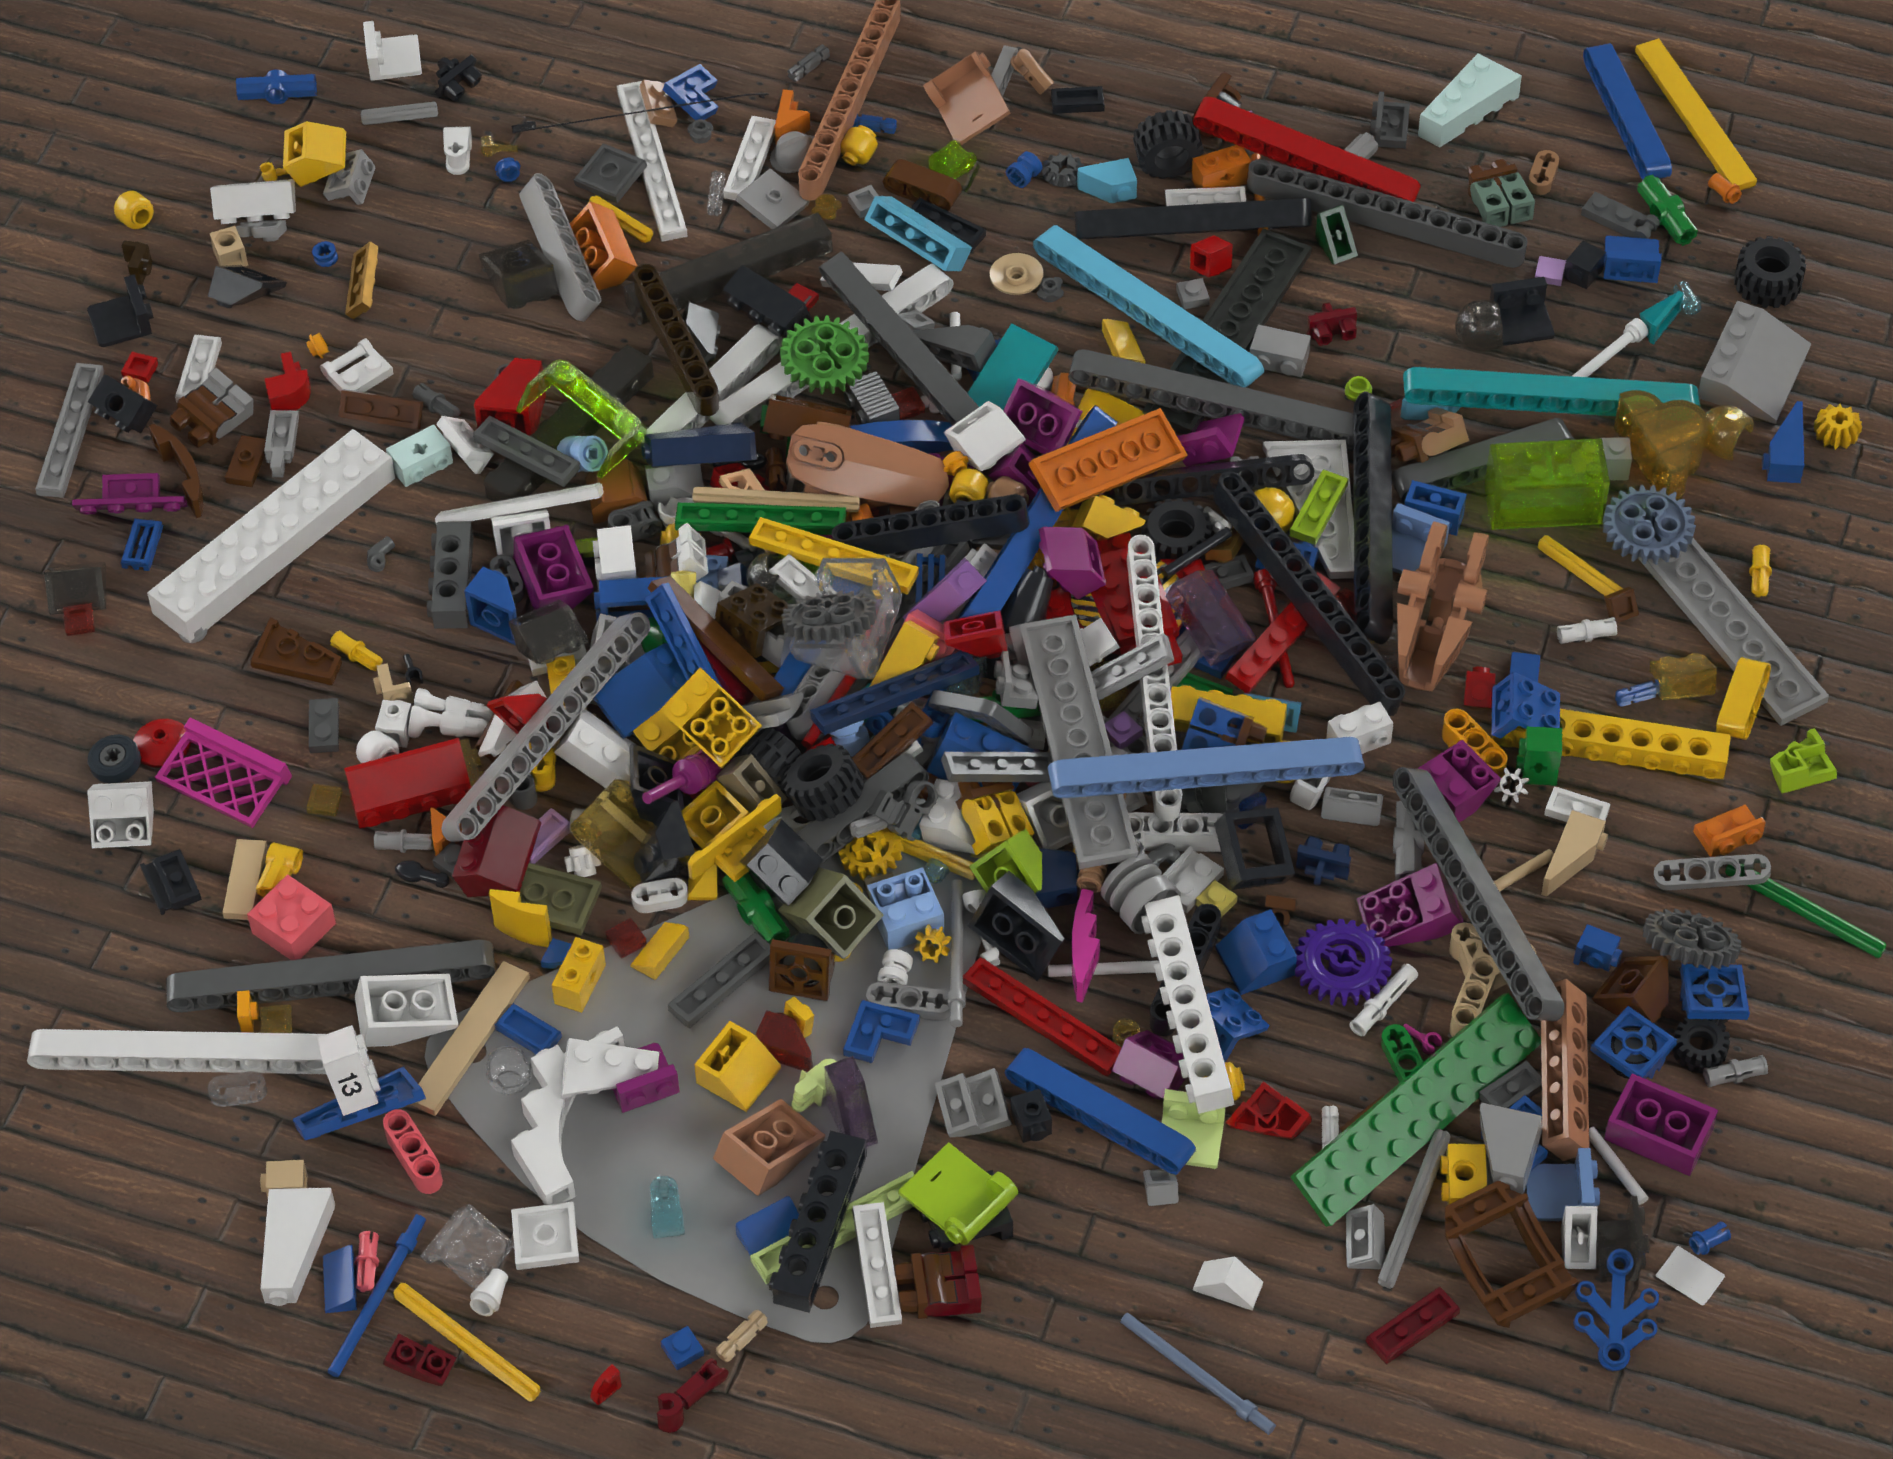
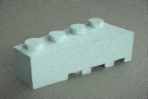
[1418,53,1522,148]

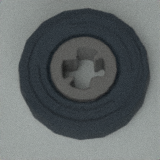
[88,734,141,784]

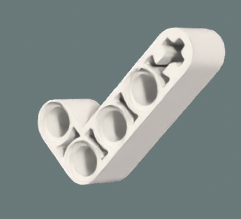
[1117,812,1223,865]

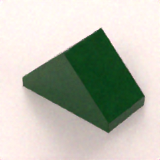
[1315,205,1358,265]

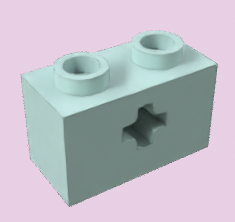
[386,424,453,487]

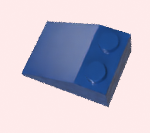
[593,643,687,739]

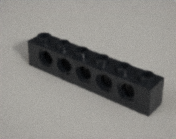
[769,1131,867,1313]

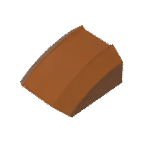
[585,459,647,524]

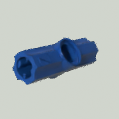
[236,69,317,105]

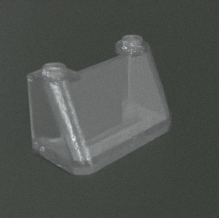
[789,558,902,679]

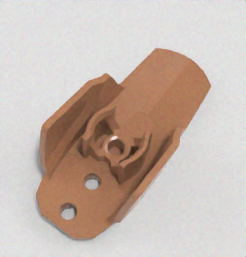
[786,422,949,509]

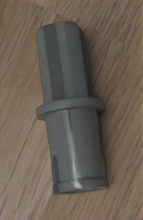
[412,383,461,418]

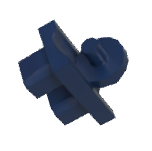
[1296,836,1351,886]

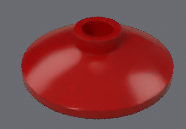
[133,719,191,768]

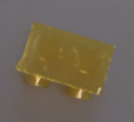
[1649,653,1717,700]

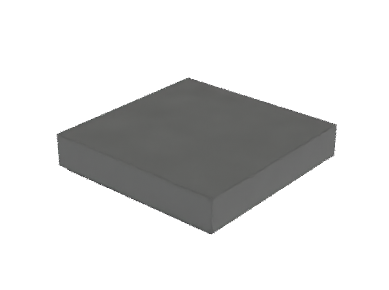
[574,143,647,203]

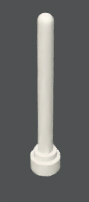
[1572,318,1649,377]

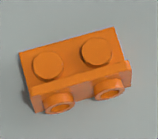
[1693,804,1766,857]

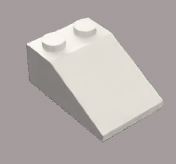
[355,974,458,1047]

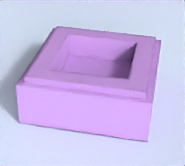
[1535,256,1566,286]

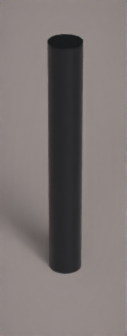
[1161,527,1232,579]

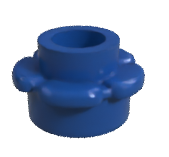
[495,157,520,182]

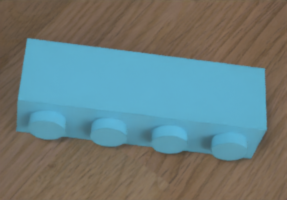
[864,196,972,271]

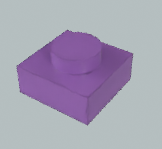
[1105,711,1143,749]

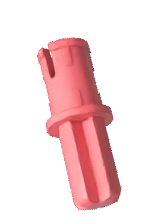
[354,1231,379,1293]

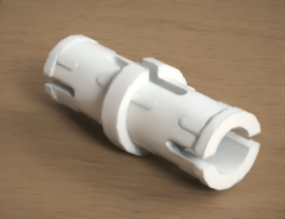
[1557,617,1617,644]

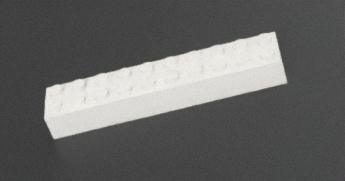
[147,429,395,643]

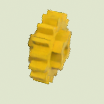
[838,828,904,880]

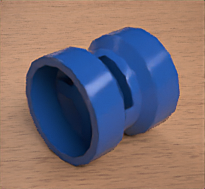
[1006,151,1043,188]

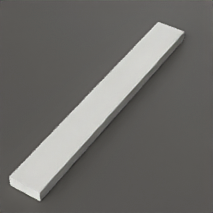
[617,81,688,242]

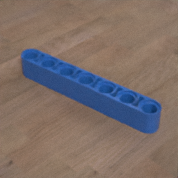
[1583,43,1672,180]
[1004,1048,1196,1175]

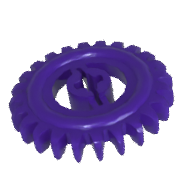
[1294,919,1392,1007]

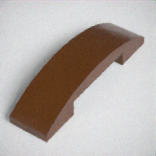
[148,424,203,518]

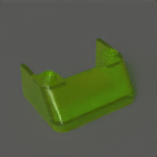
[516,359,647,479]

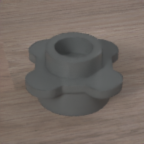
[1037,277,1064,302]

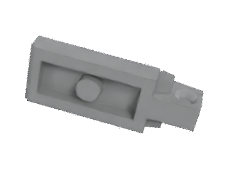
[264,410,299,477]

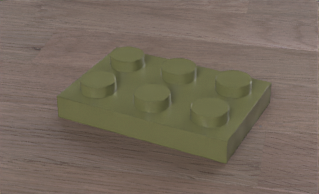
[520,863,602,936]

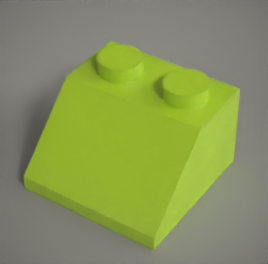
[969,829,1042,893]

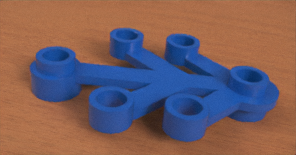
[1573,1249,1659,1371]

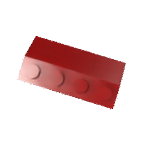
[344,738,471,829]

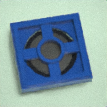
[1680,964,1750,1026]
[1590,1006,1677,1079]

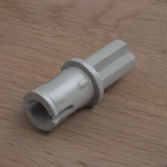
[374,829,434,853]

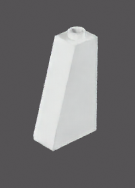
[261,1188,335,1306]

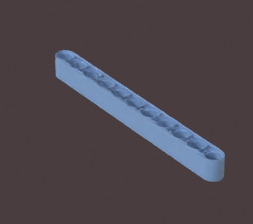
[1048,737,1365,798]

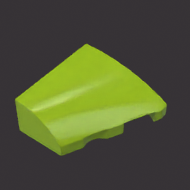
[1770,728,1837,794]

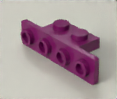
[72,473,188,515]

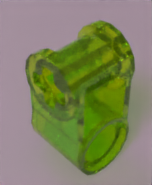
[928,140,977,179]

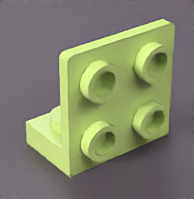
[1162,1089,1226,1169]

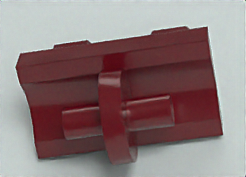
[1307,302,1357,346]

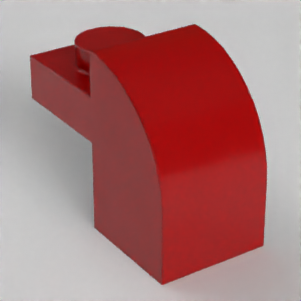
[264,351,311,411]

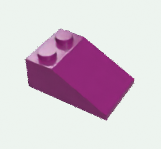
[1003,378,1083,454]

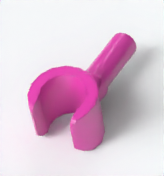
[1403,1024,1442,1055]

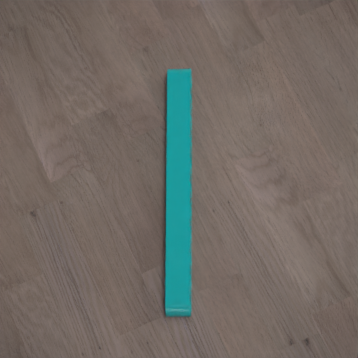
[1403,367,1701,421]

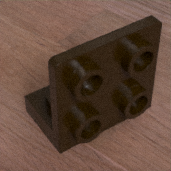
[715,583,789,659]

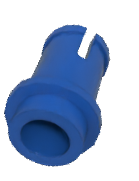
[1689,1221,1731,1255]

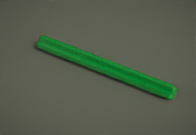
[1725,864,1887,958]

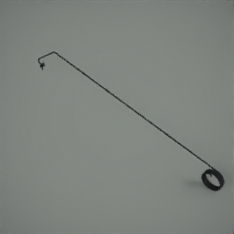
[511,92,769,134]

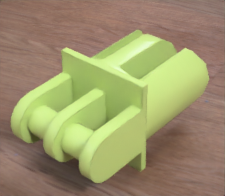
[791,1058,840,1112]

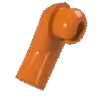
[121,376,151,401]

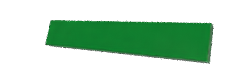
[675,502,846,535]

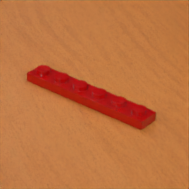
[1225,572,1341,694]
[963,957,1121,1077]

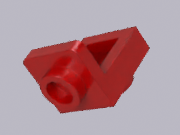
[1463,667,1496,709]

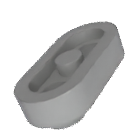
[1005,625,1028,667]

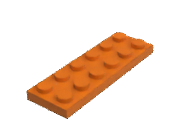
[1028,408,1188,512]

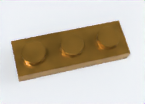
[345,242,378,319]

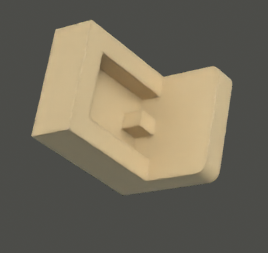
[373,663,414,704]

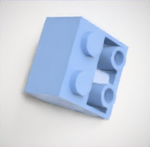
[867,867,944,950]

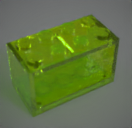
[1484,438,1610,530]

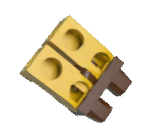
[956,782,1035,856]

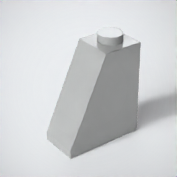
[1480,1103,1542,1194]

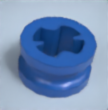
[312,241,338,267]

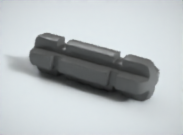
[787,44,830,82]

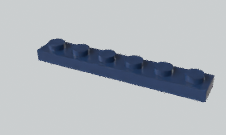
[810,651,980,735]

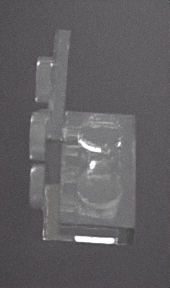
[420,1204,514,1290]

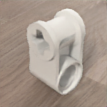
[443,127,472,175]

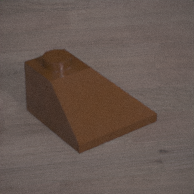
[1592,956,1669,1023]

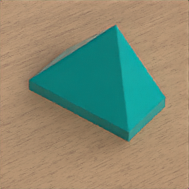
[1639,291,1684,345]

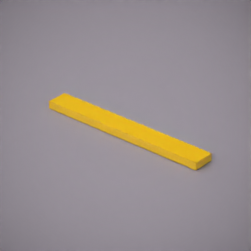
[1635,38,1757,191]

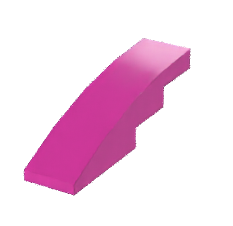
[1072,889,1100,1003]

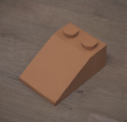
[713,1099,826,1196]

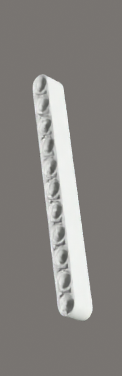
[709,264,954,427]
[1127,535,1182,822]
[27,1029,326,1074]

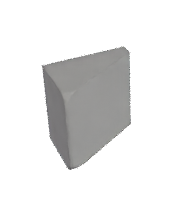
[1143,1169,1179,1206]

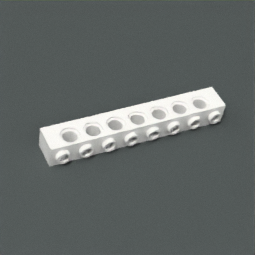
[1141,895,1235,1114]

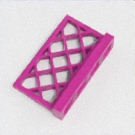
[155,717,292,828]

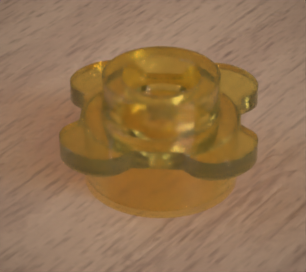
[811,194,842,220]

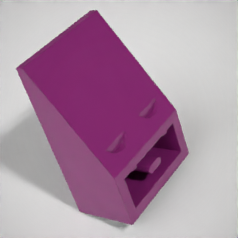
[1357,863,1464,947]

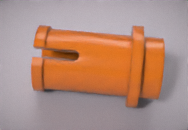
[1708,173,1742,204]

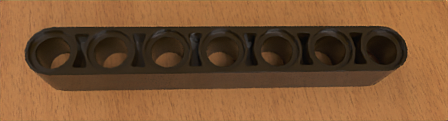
[633,264,719,416]

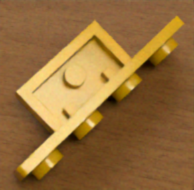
[688,794,782,882]

